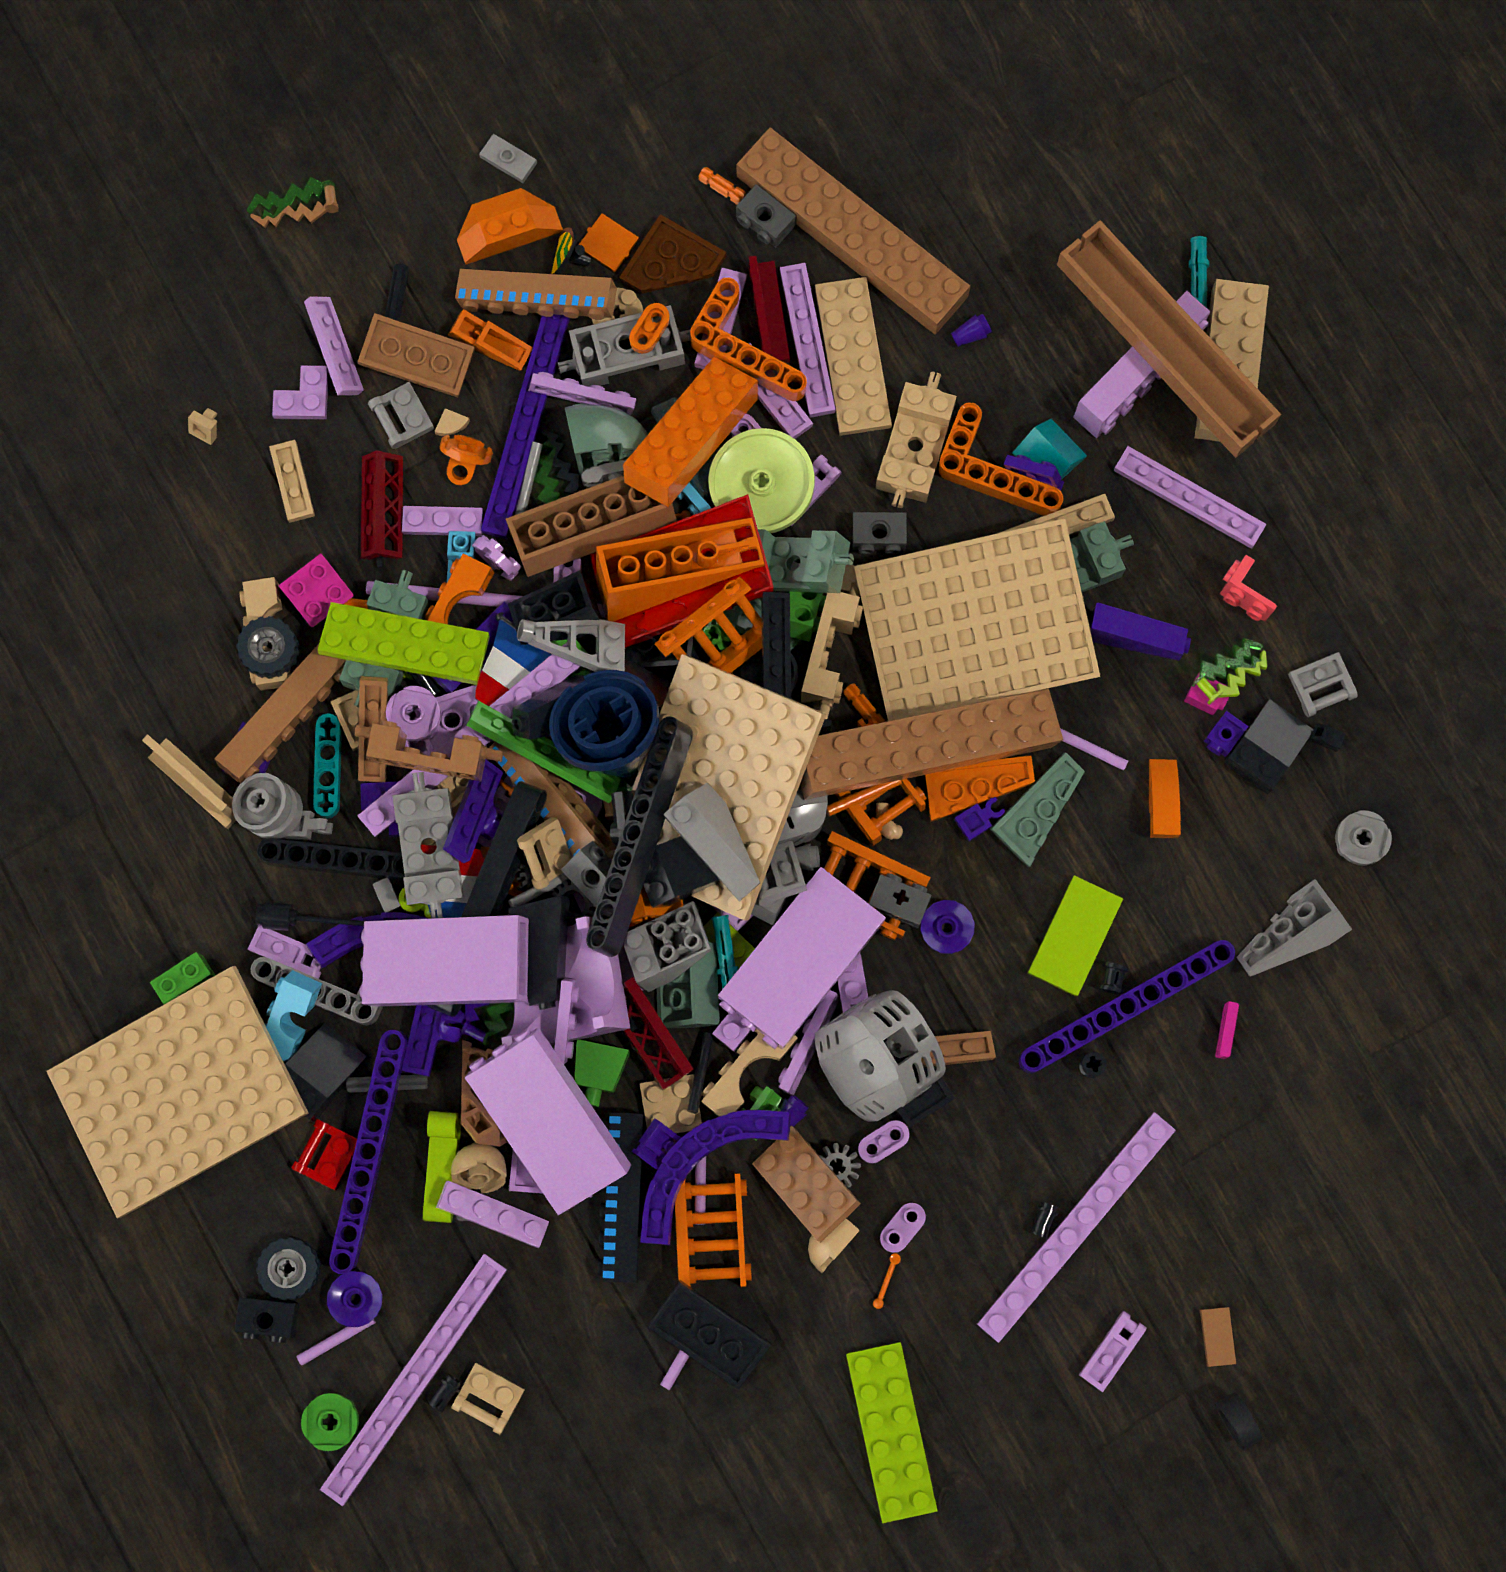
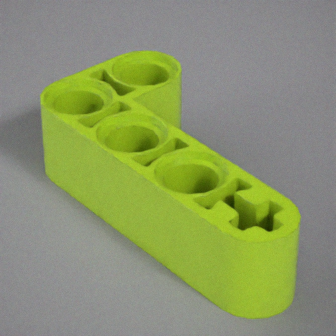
[423,1111,461,1223]

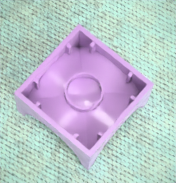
[502,916,630,1046]

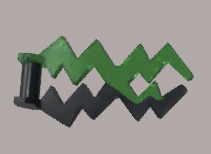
[534,429,580,504]

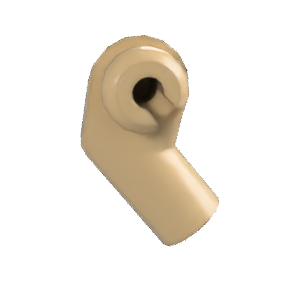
[875,803,903,840]

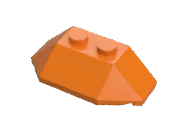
[457,188,563,265]

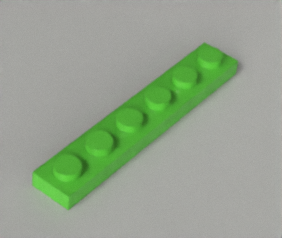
[466,701,621,803]

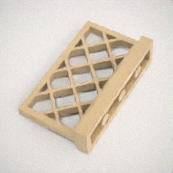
[142,734,236,829]

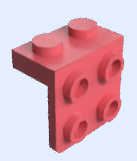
[1220,555,1277,621]

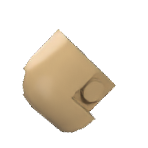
[808,1219,860,1273]

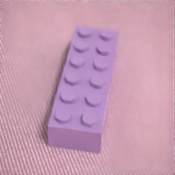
[1073,291,1210,438]

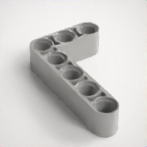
[251,957,383,1026]

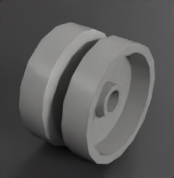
[232,773,303,839]

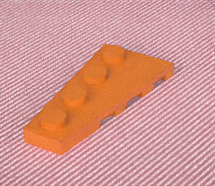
[925,756,1035,822]

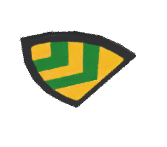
[550,227,591,275]

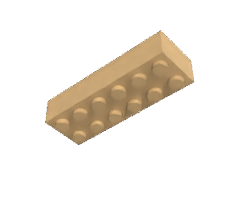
[1195,279,1269,442]

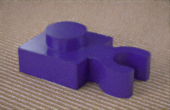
[954,797,1005,842]

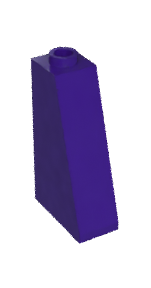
[1089,603,1191,661]

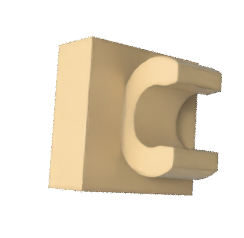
[188,408,217,445]

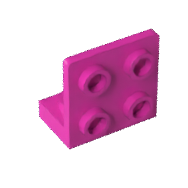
[279,554,353,627]

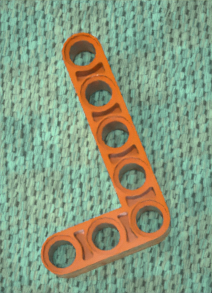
[690,277,807,401]
[938,402,1063,516]

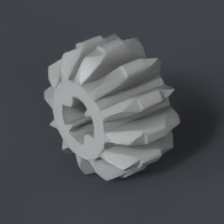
[819,1143,861,1188]

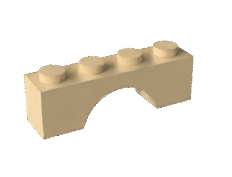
[240,577,291,691]
[701,1029,798,1117]

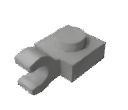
[284,811,333,840]

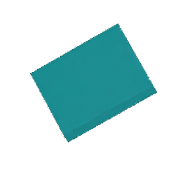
[1012,419,1087,479]

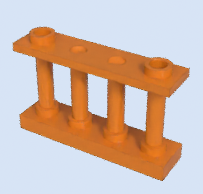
[655,576,762,673]
[834,718,927,846]
[806,831,931,940]
[675,1173,752,1287]

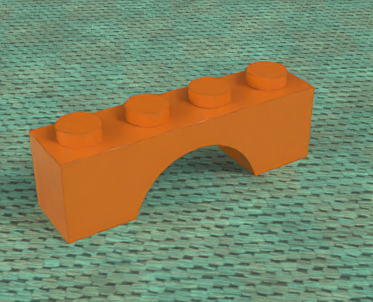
[425,553,494,624]

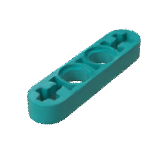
[313,714,342,819]

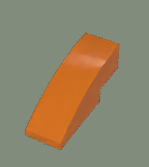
[448,309,533,371]
[1149,759,1181,838]

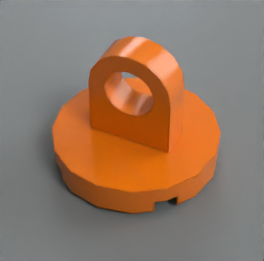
[439,435,493,485]

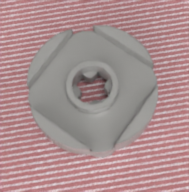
[1335,810,1392,866]

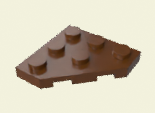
[619,214,727,294]

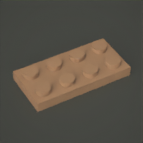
[358,313,475,398]
[752,1126,861,1243]

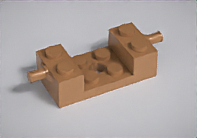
[355,720,503,782]

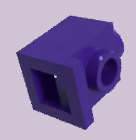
[1204,711,1249,757]

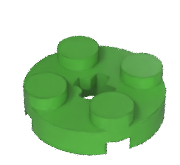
[301,1393,359,1451]

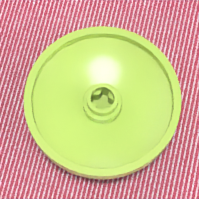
[708,428,815,533]

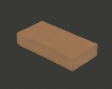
[1200,1307,1236,1367]

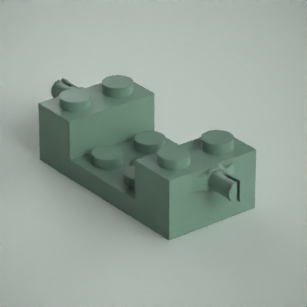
[1070,521,1134,592]
[758,529,854,593]
[339,570,429,708]

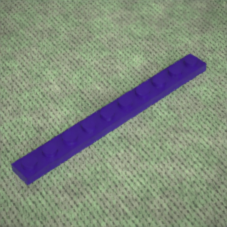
[481,314,570,539]

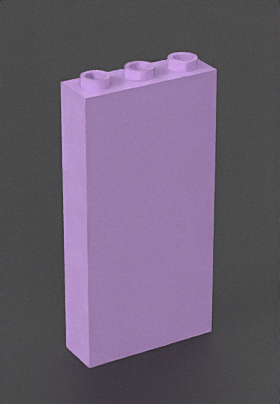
[718,867,886,1049]
[360,915,529,1007]
[465,1027,631,1215]

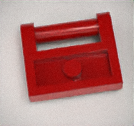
[291,1119,357,1190]

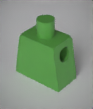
[575,1039,630,1107]

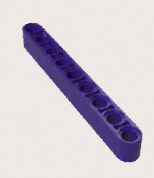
[1018,940,1235,1074]
[329,1030,408,1274]

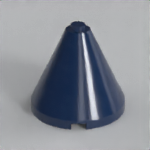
[549,670,660,778]

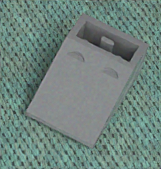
[623,901,711,992]

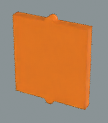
[579,213,639,273]

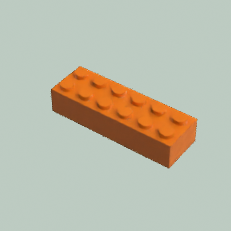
[623,357,758,507]

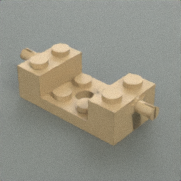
[876,372,957,508]
[801,582,863,719]

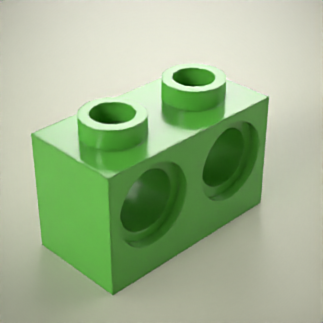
[789,592,826,642]
[150,952,216,1004]

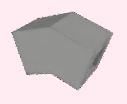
[373,877,401,913]

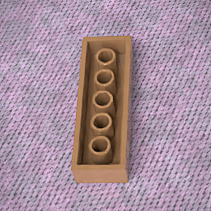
[506,475,677,577]

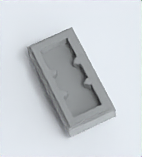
[479,134,537,183]

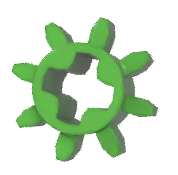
[702,620,731,650]

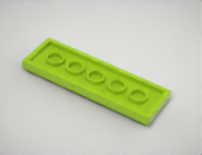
[318,602,490,685]
[846,1342,937,1523]

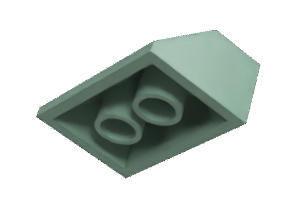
[656,942,720,1029]

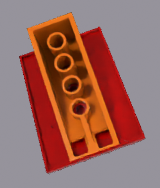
[590,494,774,647]

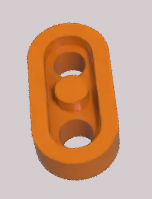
[629,303,670,354]

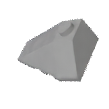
[664,783,760,902]
[1237,879,1352,977]

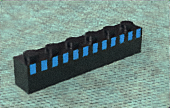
[598,1113,644,1283]

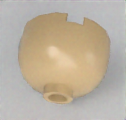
[451,1142,507,1194]

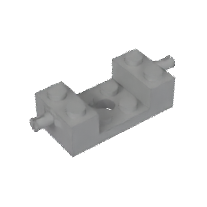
[558,305,697,387]
[392,772,464,919]

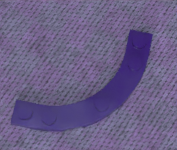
[306,912,428,969]
[640,1110,791,1245]

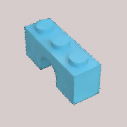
[265,970,322,1062]

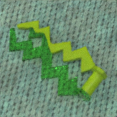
[1192,638,1267,705]

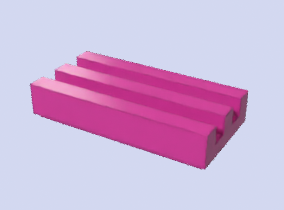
[1215,1001,1239,1059]

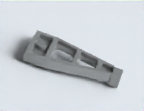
[517,619,625,672]

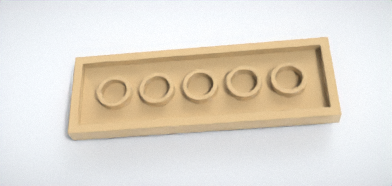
[815,277,892,436]

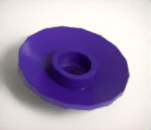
[921,900,975,954]
[327,1271,383,1327]

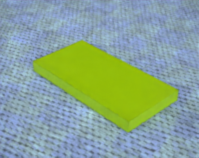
[1028,875,1123,997]

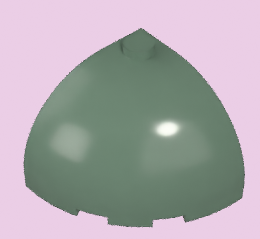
[565,403,648,477]

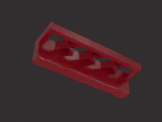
[749,256,790,363]
[361,450,403,560]
[623,977,693,1091]

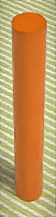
[826,780,902,817]

